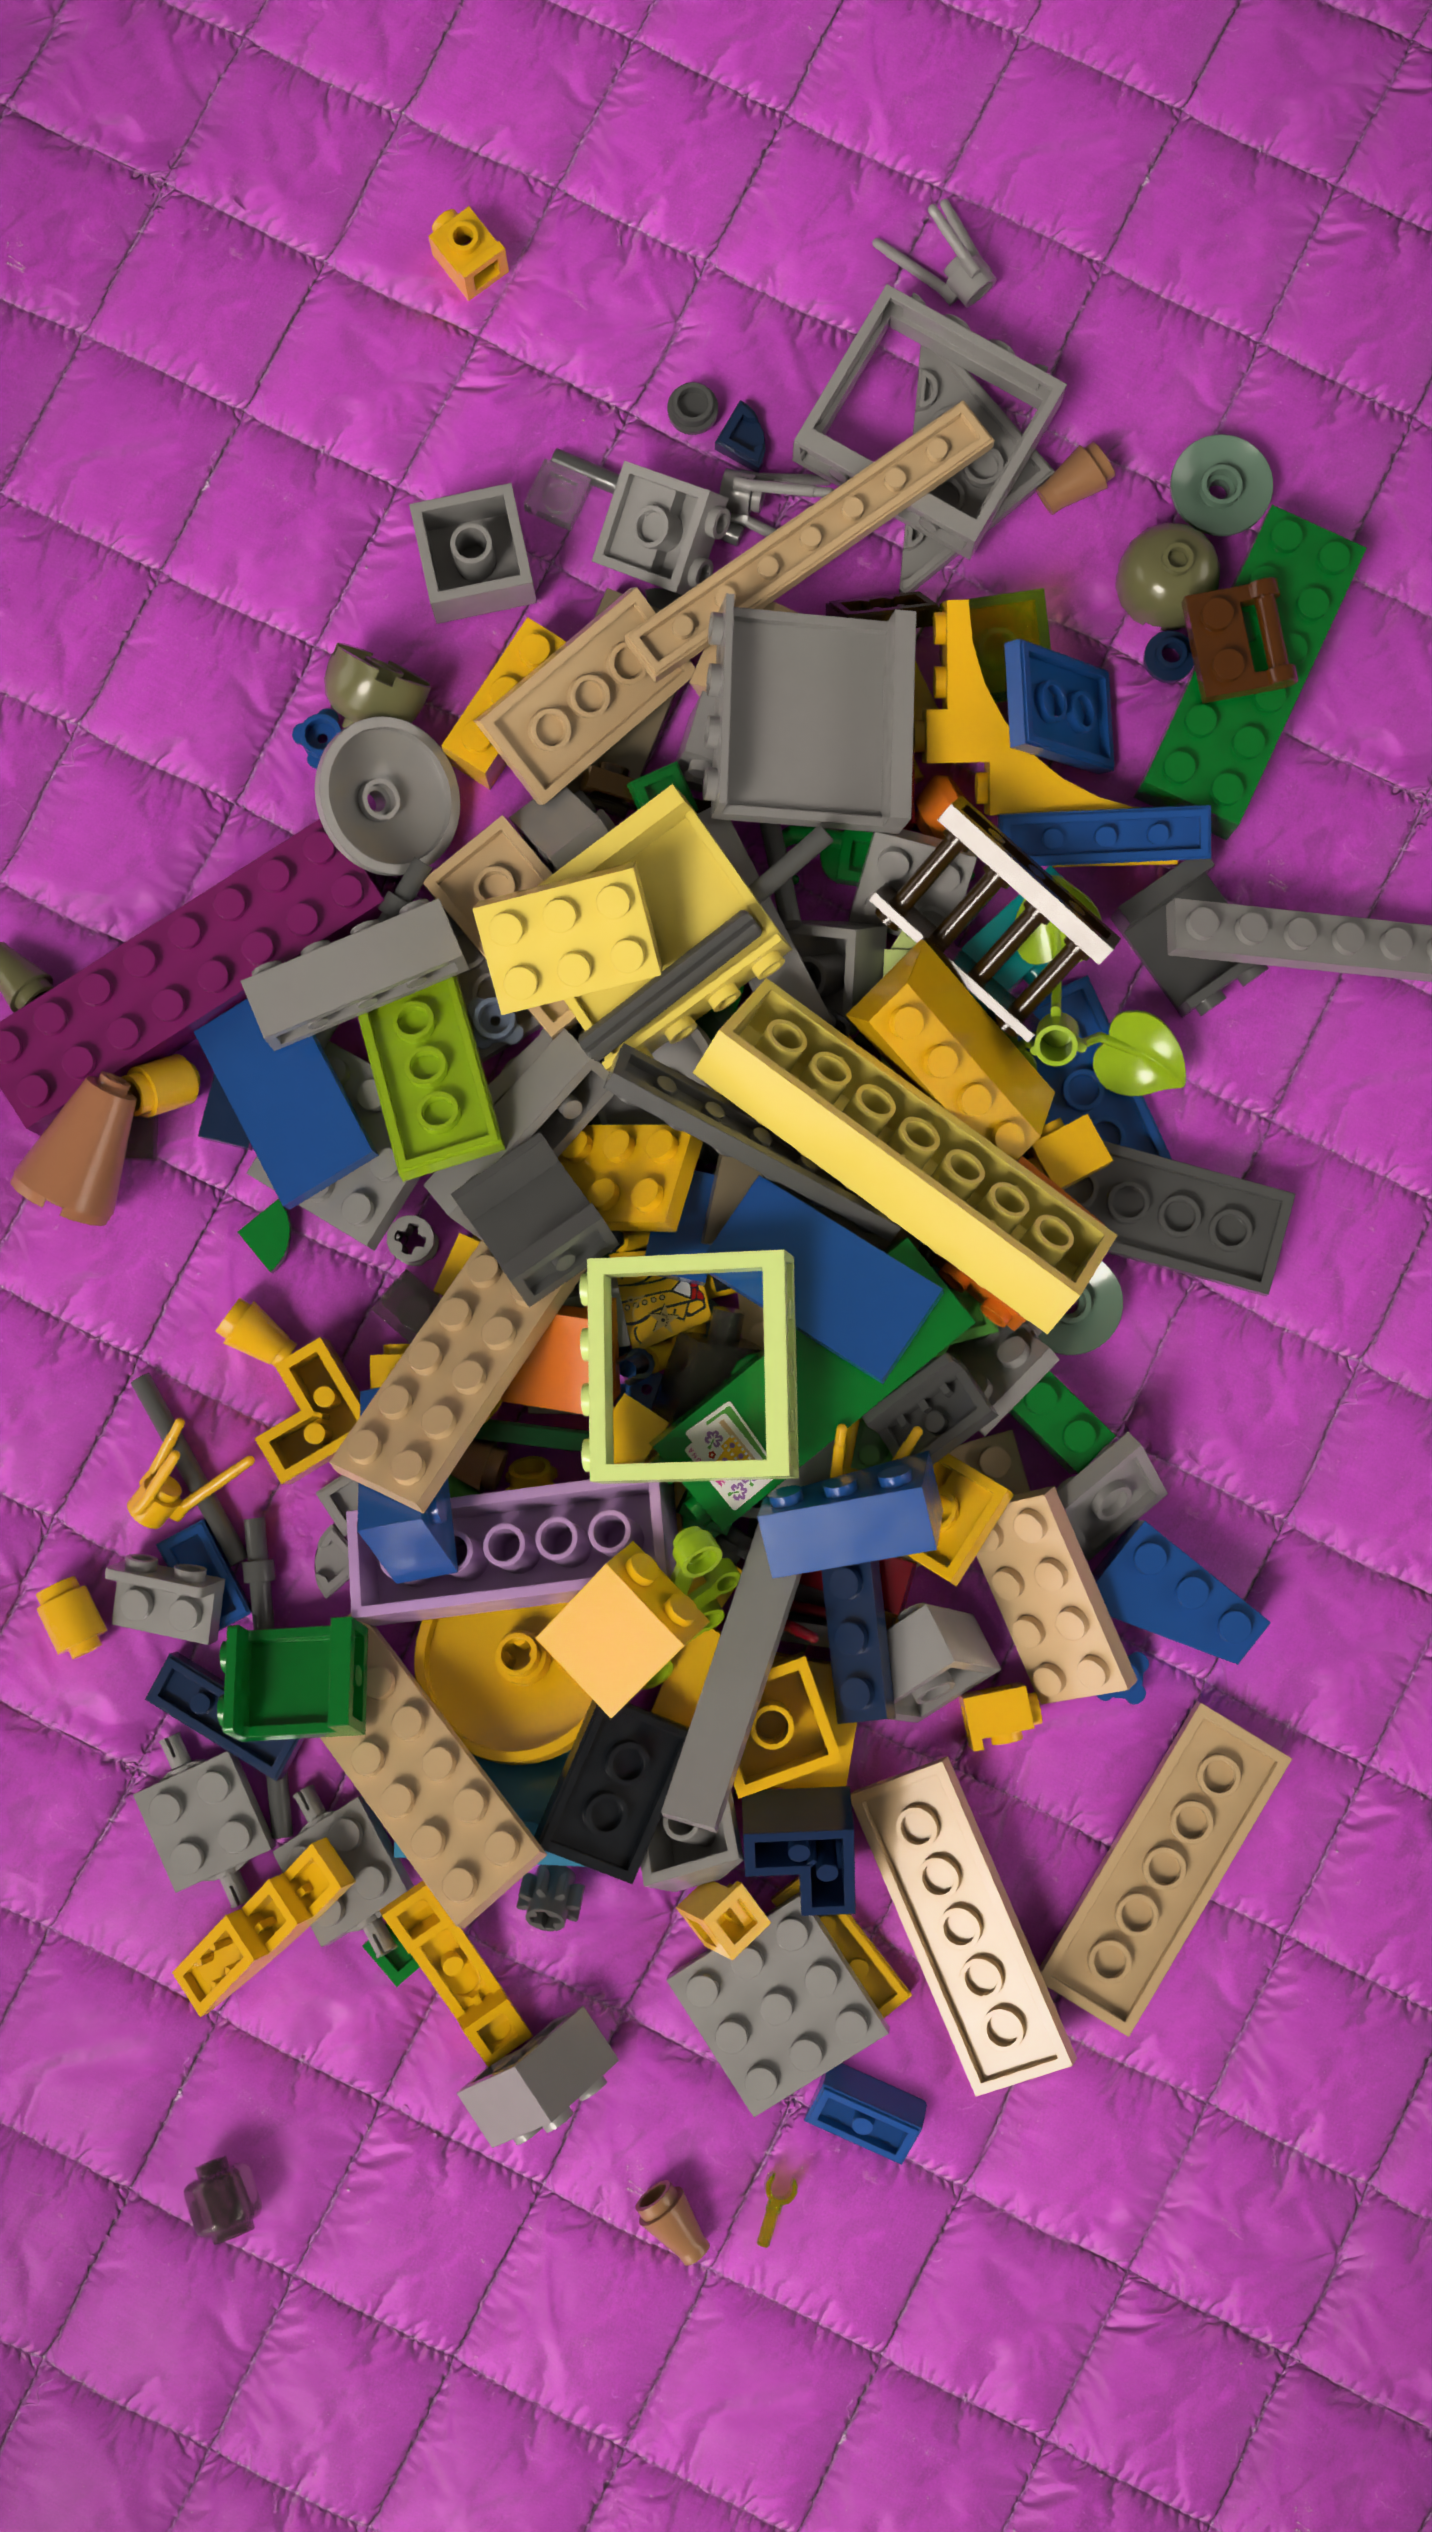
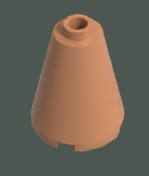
[10,1071,137,1226]

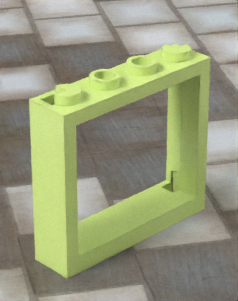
[579,1250,799,1484]

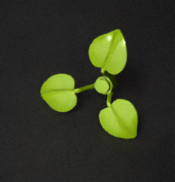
[993,875,1186,1096]

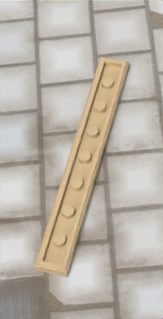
[624,400,995,683]

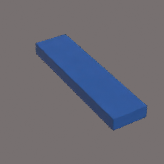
[998,805,1211,866]

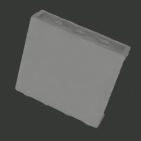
[703,593,916,834]

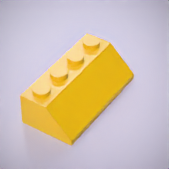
[846,940,1055,1161]

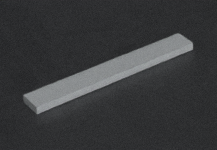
[661,1439,835,1833]

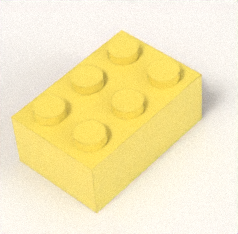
[472,861,663,1015]

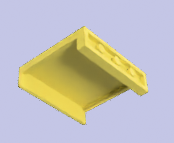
[538,784,792,1071]

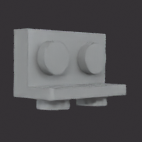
[105,1554,225,1645]

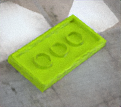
[358,975,506,1182]

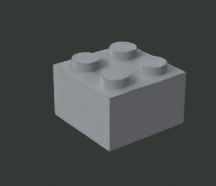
[409,483,537,624]

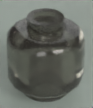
[183,2155,262,2245]

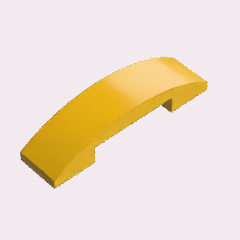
[379,1881,533,2067]

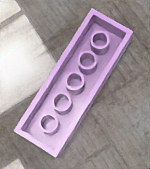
[346,1479,678,1626]

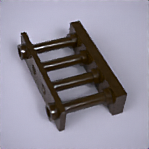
[869,795,1121,1043]

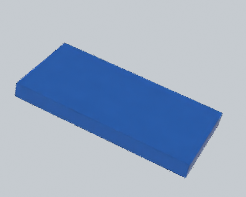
[1018,975,1172,1160]
[194,998,379,1210]
[706,1175,944,1384]

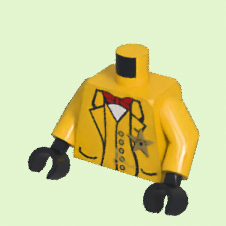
[609,1231,738,1386]

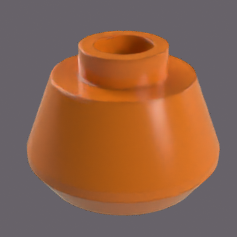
[915,775,967,839]

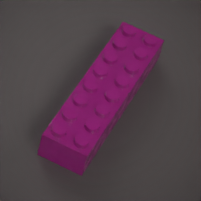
[0,819,384,1136]

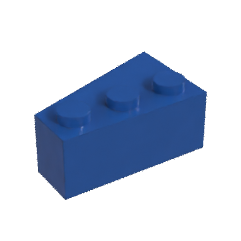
[357,1387,458,1584]
[757,1450,943,1579]
[1092,1520,1271,1665]

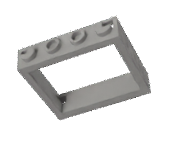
[792,284,1067,560]

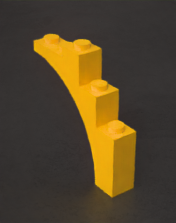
[913,599,1178,867]

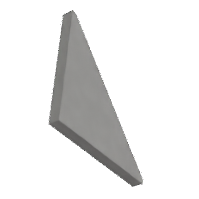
[899,345,1055,593]

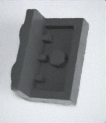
[862,1353,999,1464]

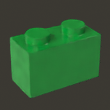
[1008,1371,1116,1474]

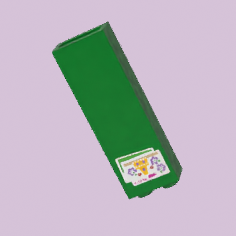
[649,1237,976,1532]

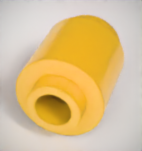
[121,1054,200,1118]
[36,1576,108,1659]

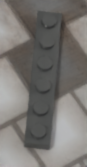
[603,1043,902,1242]

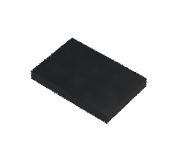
[534,1699,689,1884]

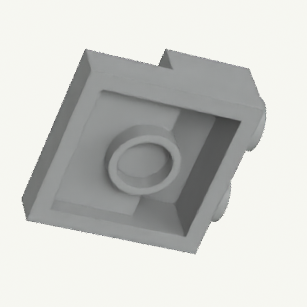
[592,460,730,595]

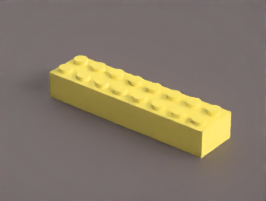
[693,978,1118,1334]

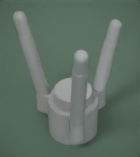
[872,199,997,308]
[719,468,834,537]

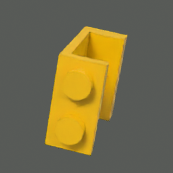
[536,1541,710,1718]

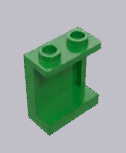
[217,1617,368,1742]

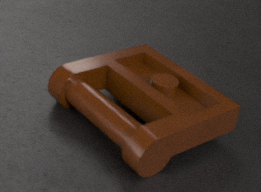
[1181,577,1298,704]

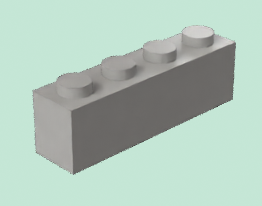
[241,898,470,1051]
[424,1028,614,1240]

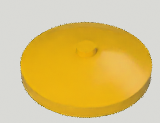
[414,1602,592,1765]

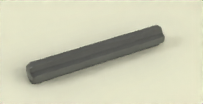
[578,910,762,1061]

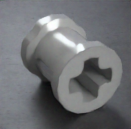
[387,1215,439,1266]

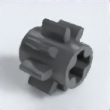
[516,1865,585,1931]

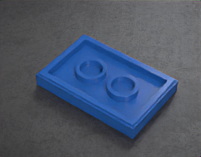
[1004,639,1115,775]

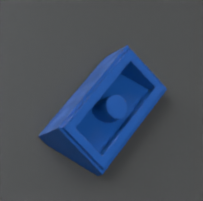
[804,2063,927,2165]

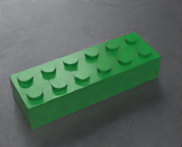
[1133,505,1367,840]

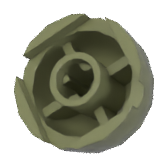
[1115,522,1221,631]
[324,642,431,728]

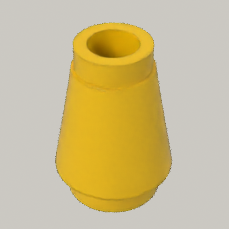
[215,1298,297,1367]

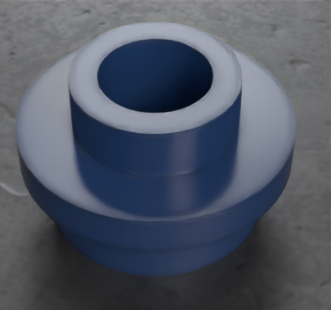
[1143,631,1194,683]

